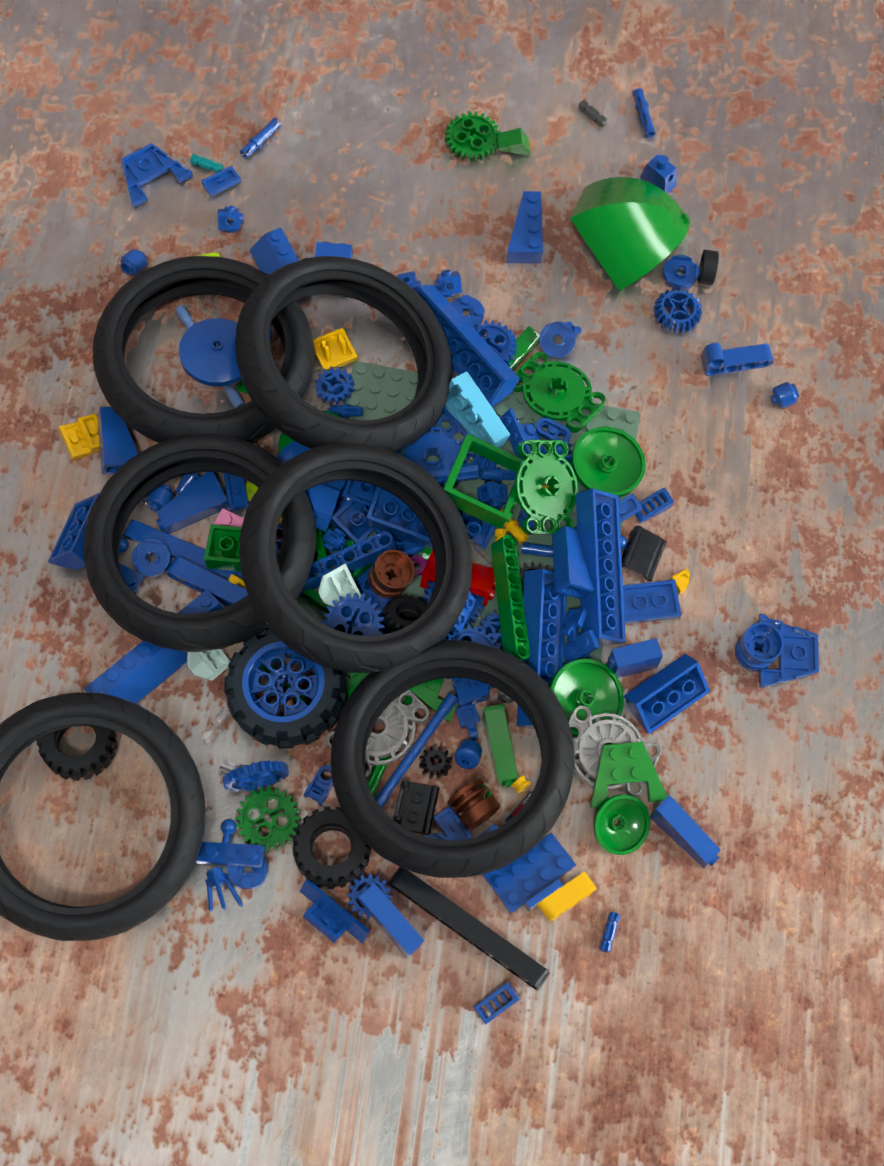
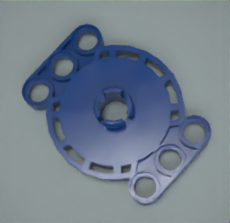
[398,415,476,487]

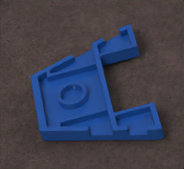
[121,143,193,208]
[759,614,819,688]

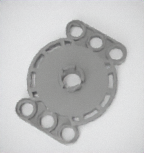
[326,690,430,777]
[568,706,661,796]

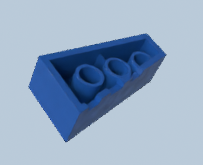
[506,191,543,264]

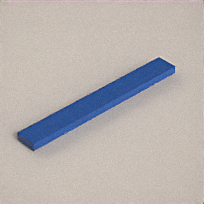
[123,519,246,588]

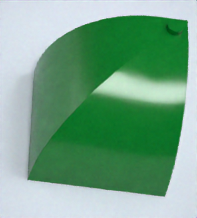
[570,177,691,291]

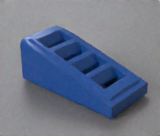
[635,487,674,524]
[474,982,521,1025]

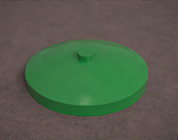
[571,427,646,498]
[549,659,624,737]

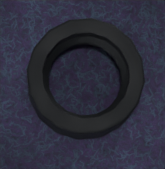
[698,249,719,285]

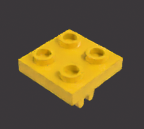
[313,328,358,371]

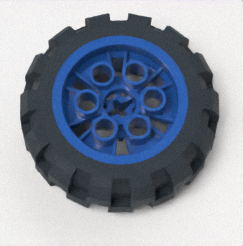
[224,628,348,749]

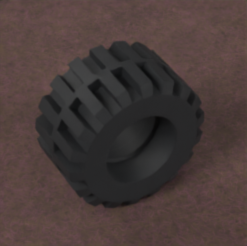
[382,595,428,634]

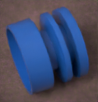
[735,623,784,671]

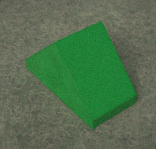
[496,127,530,156]

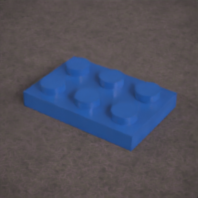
[623,580,682,624]

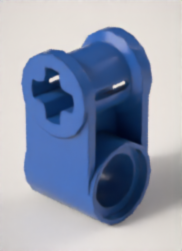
[303,765,333,806]

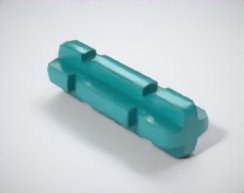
[190,154,224,173]

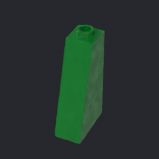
[482,704,518,788]

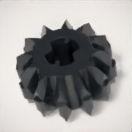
[419,746,452,780]

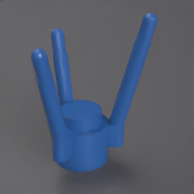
[205,867,243,911]

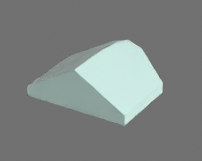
[318,564,361,607]
[187,649,230,681]

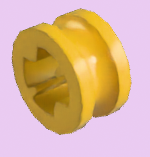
[511,775,531,794]

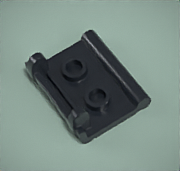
[622,526,667,582]
[393,779,440,835]

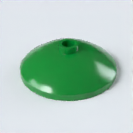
[594,794,650,855]

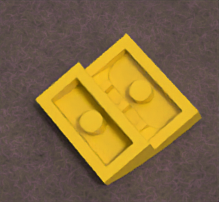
[59,414,100,461]

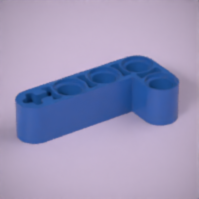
[701,343,774,376]

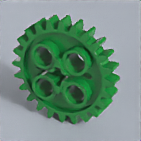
[445,111,500,163]
[235,786,302,853]

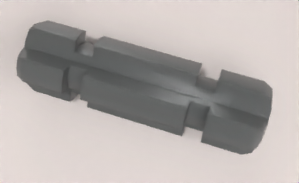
[578,100,607,127]

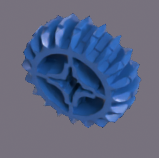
[653,287,702,334]

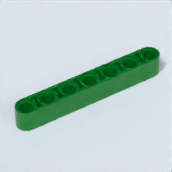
[491,535,530,661]

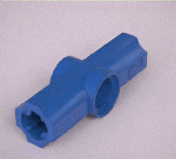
[424,462,479,485]

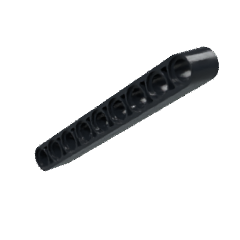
[388,867,550,991]

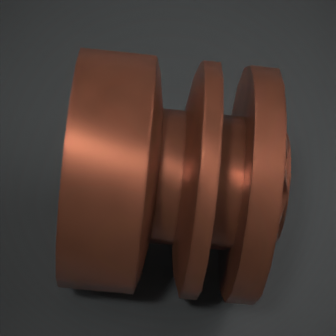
[368,550,415,599]
[447,778,501,831]

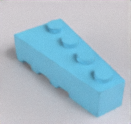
[444,371,510,448]

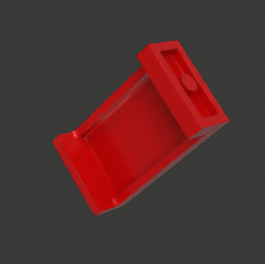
[420,550,496,606]

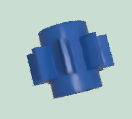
[473,454,497,470]
[323,528,347,553]

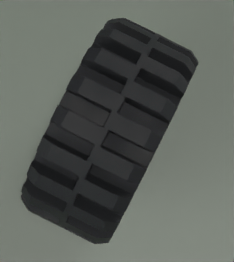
[37,726,118,781]
[292,807,371,889]

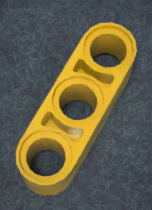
[538,872,597,922]

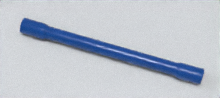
[374,693,458,808]

